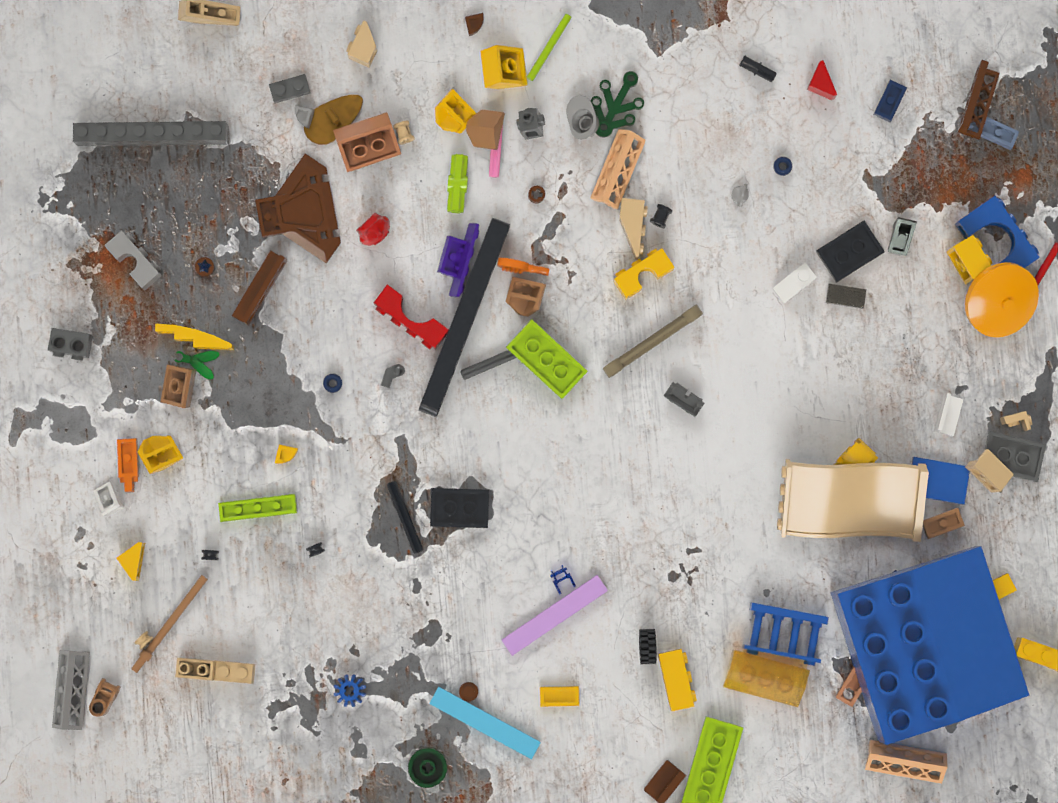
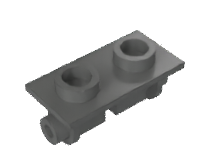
[664,382,705,417]

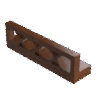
[958,60,1000,140]
[232,250,287,326]

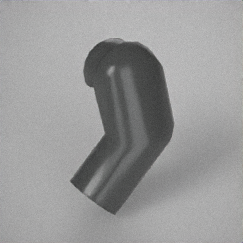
[381,364,405,388]

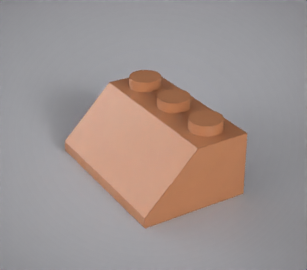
[333,112,401,172]

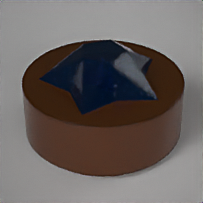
[195,257,215,277]

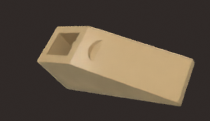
[619,198,648,260]

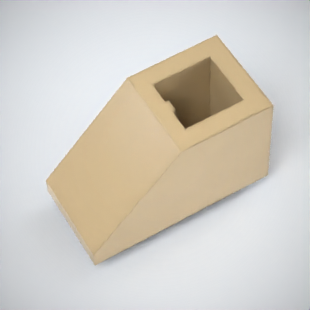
[346,20,377,68]

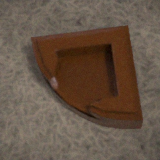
[465,13,484,36]

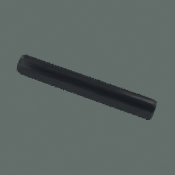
[387,481,423,554]

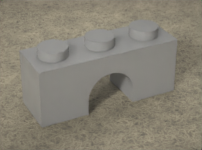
[104,230,162,290]

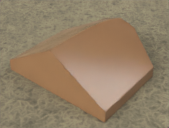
[466,110,505,150]
[506,277,546,317]

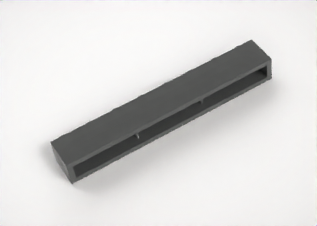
[73,121,229,146]

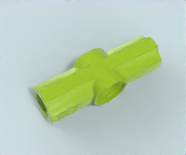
[447,154,468,214]

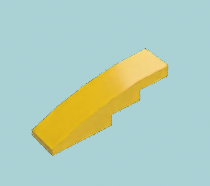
[155,324,234,350]

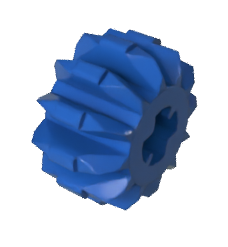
[334,674,366,707]

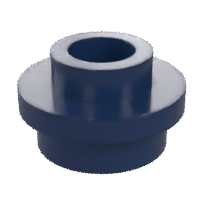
[773,157,793,176]
[323,374,342,393]

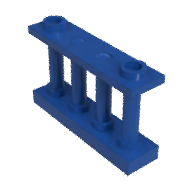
[742,603,829,666]

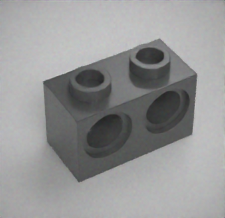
[48,328,93,361]

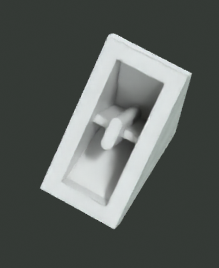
[93,481,125,517]

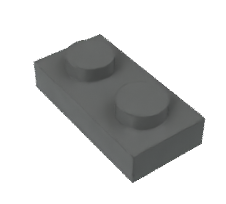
[269,74,311,104]

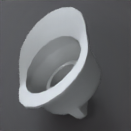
[566,95,599,140]

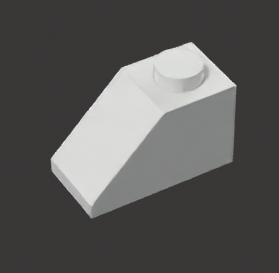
[773,263,817,303]

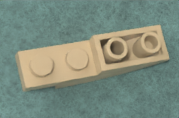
[175,658,256,684]

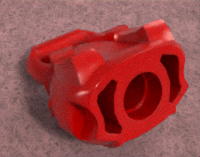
[356,213,390,246]

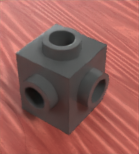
[516,108,545,140]

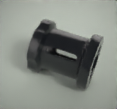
[650,204,673,229]

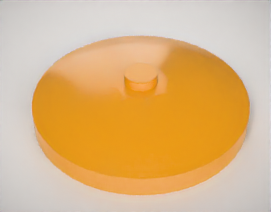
[965,262,1039,337]

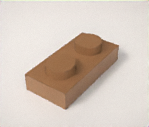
[923,508,965,539]

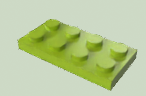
[506,319,588,399]

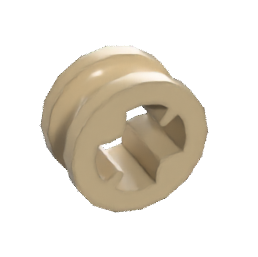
[134,631,154,650]

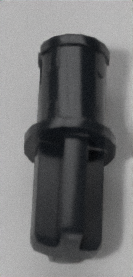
[739,55,777,82]

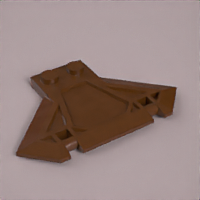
[255,153,341,264]

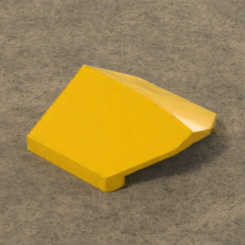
[435,89,477,133]
[137,435,183,474]

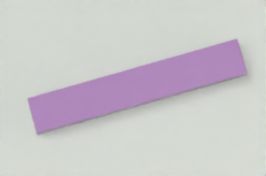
[502,575,608,656]

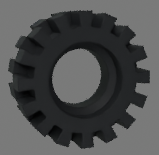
[639,629,657,665]

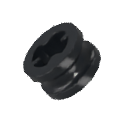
[306,542,325,558]
[201,550,219,560]

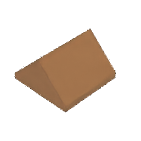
[160,364,196,408]

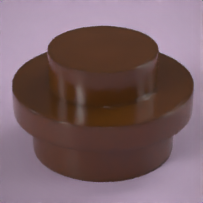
[459,682,478,701]

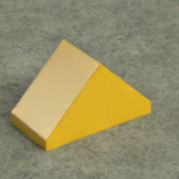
[116,542,146,581]

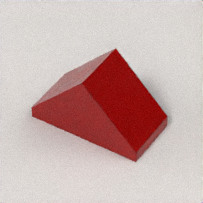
[807,60,837,100]

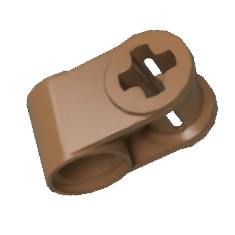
[89,678,121,717]

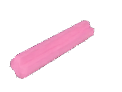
[489,125,503,178]

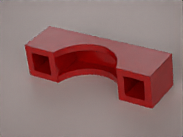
[373,284,449,350]

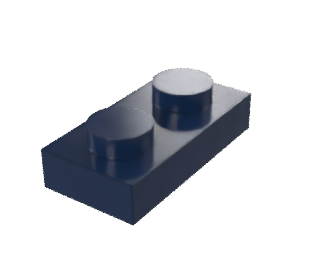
[873,79,907,122]

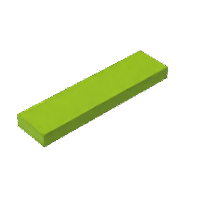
[218,494,297,522]

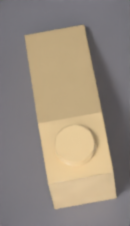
[178,0,240,26]

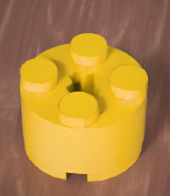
[833,438,878,465]

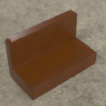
[644,760,687,803]

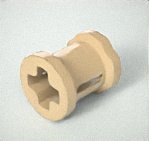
[393,121,415,145]

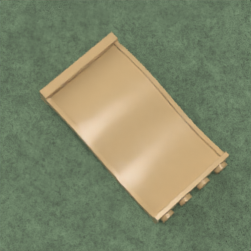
[777,459,929,542]

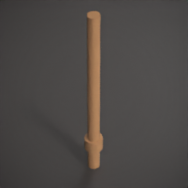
[131,575,208,673]

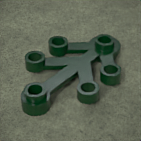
[591,71,644,138]

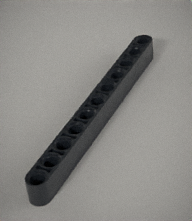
[418,218,511,417]

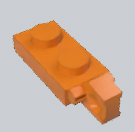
[117,438,139,492]

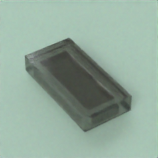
[825,284,867,309]

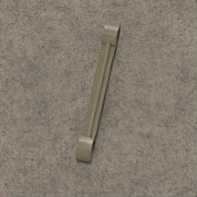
[603,304,703,378]

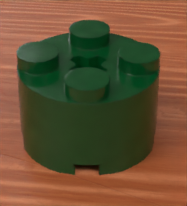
[408,747,448,788]

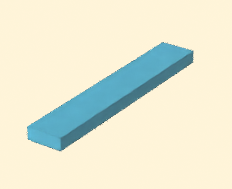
[429,687,541,760]

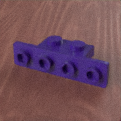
[437,223,479,297]

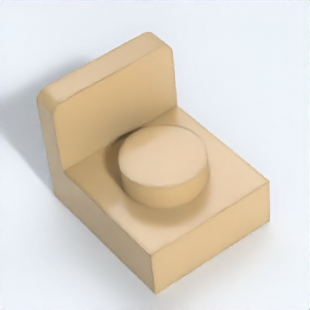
[1000,411,1032,431]

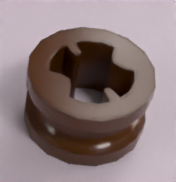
[528,185,545,204]

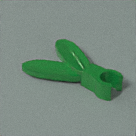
[174,351,220,379]

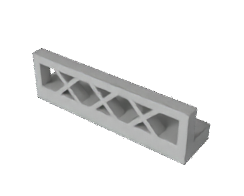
[52,650,90,730]

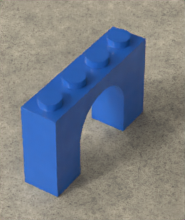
[955,195,1040,268]

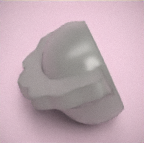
[731,184,749,207]

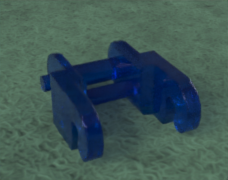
[550,565,576,595]

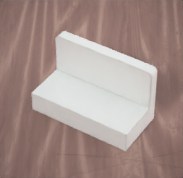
[934,393,963,437]

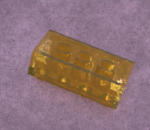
[723,649,810,707]

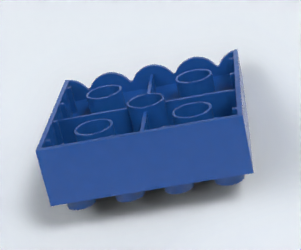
[830,546,1030,745]

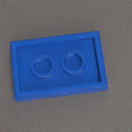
[911,457,970,505]

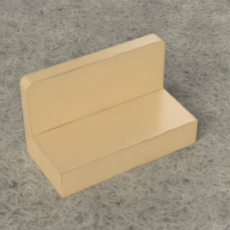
[965,449,1013,493]

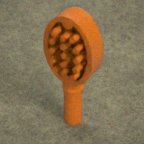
[497,258,549,276]

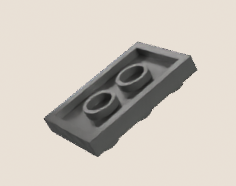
[984,431,1046,482]

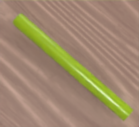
[527,14,572,81]

